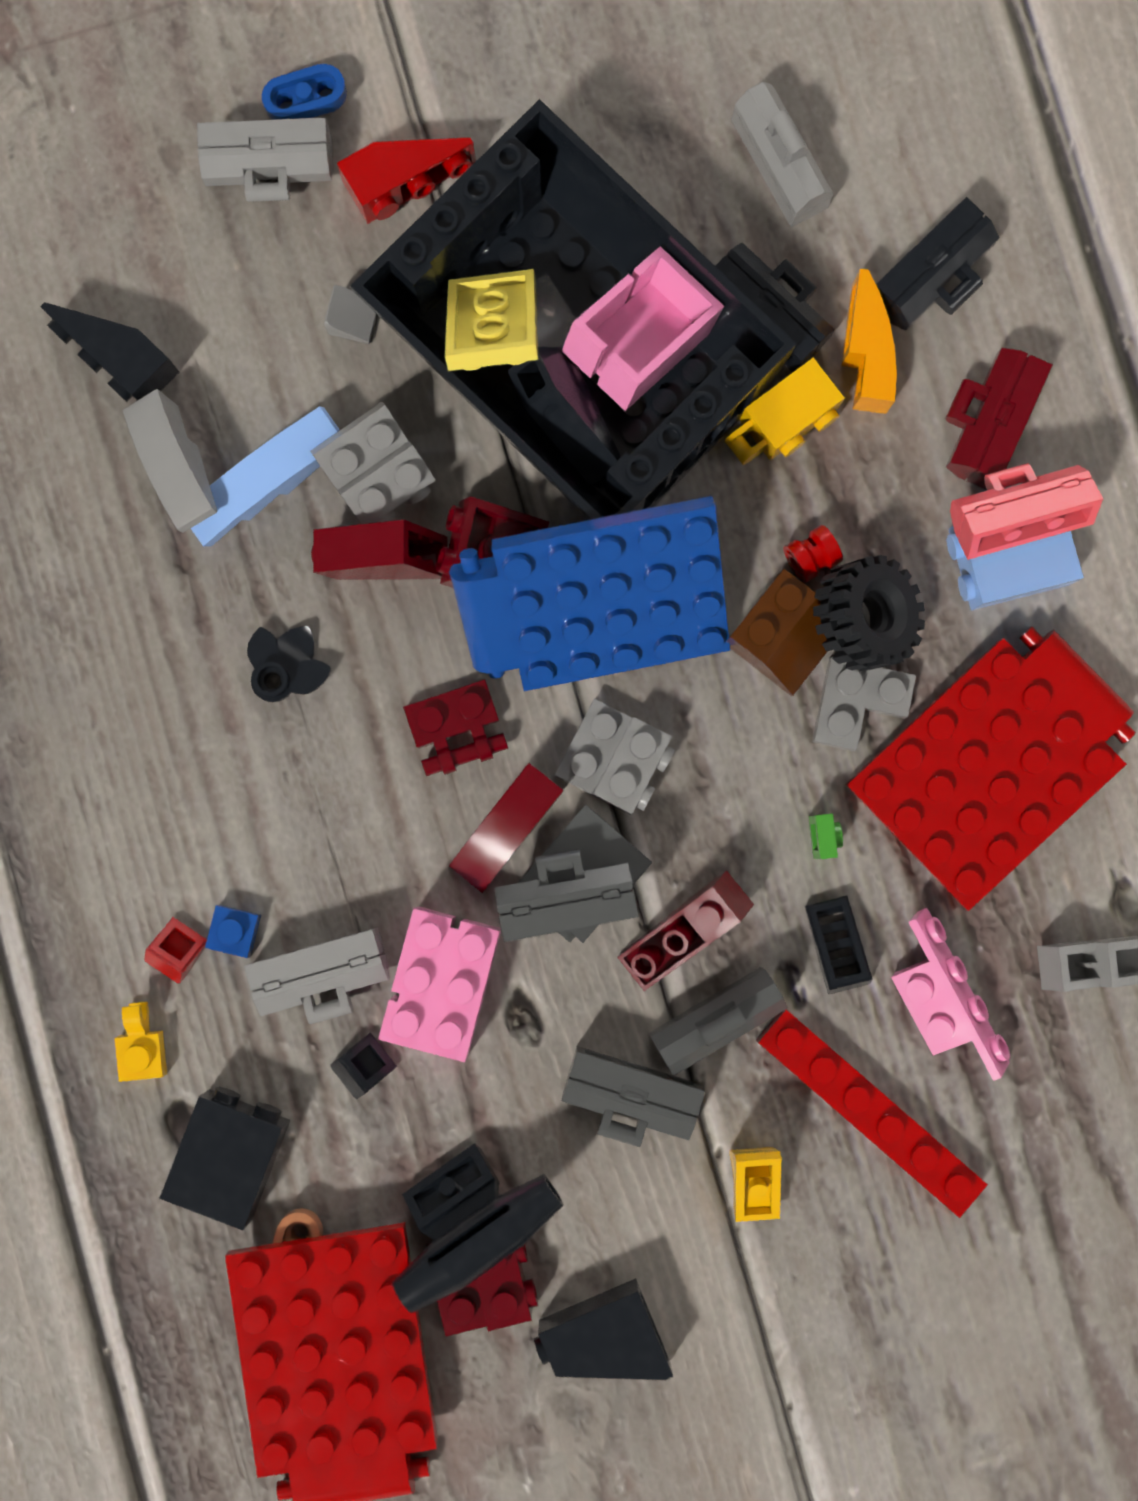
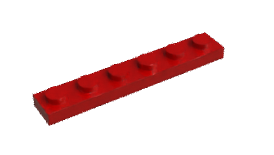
[756,1009,988,1218]

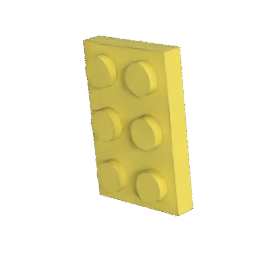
[445,269,538,371]

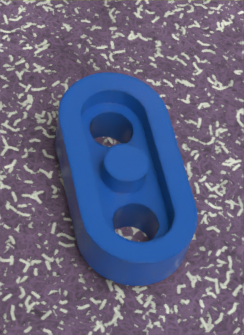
[262,64,347,120]

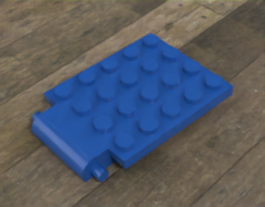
[449,496,730,691]

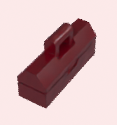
[945,348,1053,490]

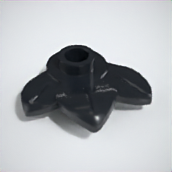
[247,626,331,703]

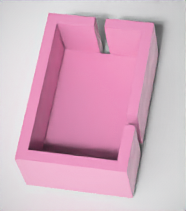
[562,246,724,411]
[378,906,501,1062]

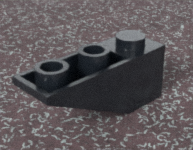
[40,302,180,402]
[508,347,621,485]

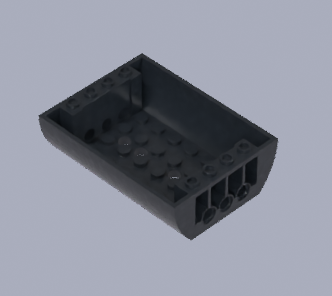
[350,99,797,520]

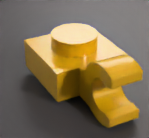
[115,1001,167,1082]

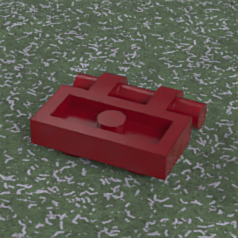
[403,679,509,776]

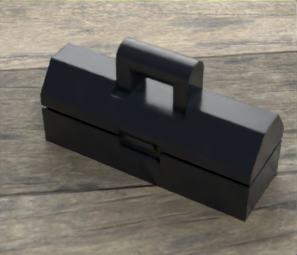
[876,197,1000,331]
[715,242,835,373]

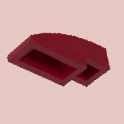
[449,763,564,893]

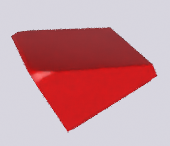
[144,917,207,984]

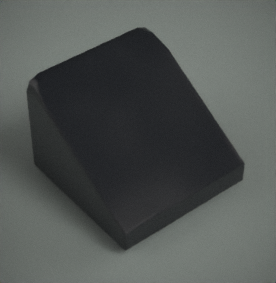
[330,1032,397,1099]

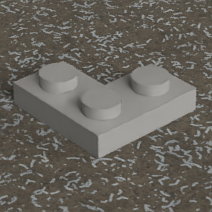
[812,657,916,751]

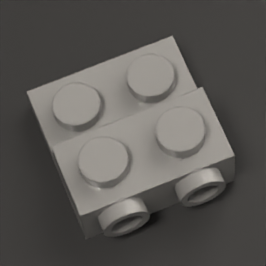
[310,402,436,524]
[555,698,675,815]

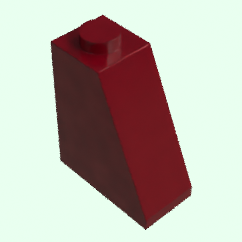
[311,519,448,580]

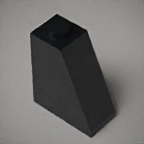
[534,1278,673,1380]

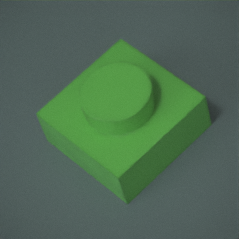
[808,813,843,859]

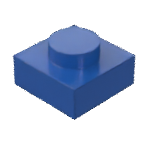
[205,905,261,958]

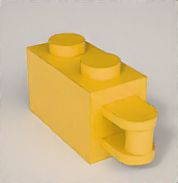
[724,358,845,465]

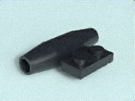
[392,1143,564,1313]

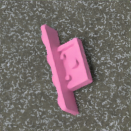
[891,908,1010,1081]

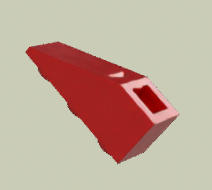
[337,137,476,224]

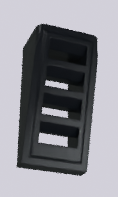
[805,895,873,994]

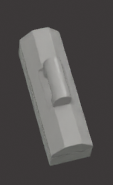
[731,81,833,227]
[197,118,333,202]
[244,927,390,1025]

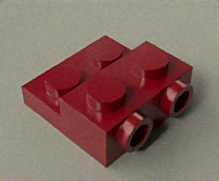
[436,496,549,588]
[425,1243,539,1337]

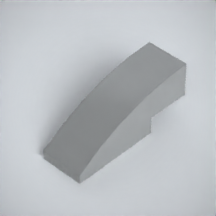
[122,389,217,533]
[1037,936,1138,992]

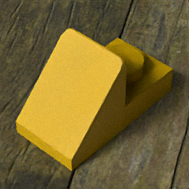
[729,1147,782,1222]

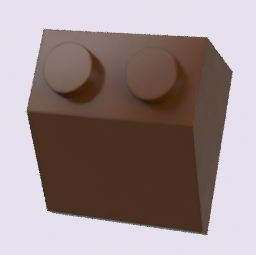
[727,569,828,696]

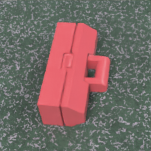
[950,463,1103,560]

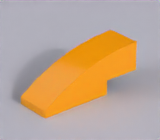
[841,269,897,414]

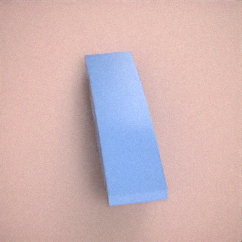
[191,406,340,547]

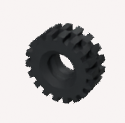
[813,555,925,671]

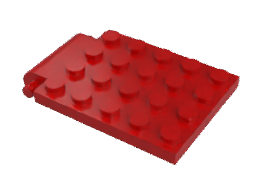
[845,626,1136,911]
[225,1222,438,1501]

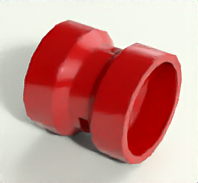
[783,525,843,583]

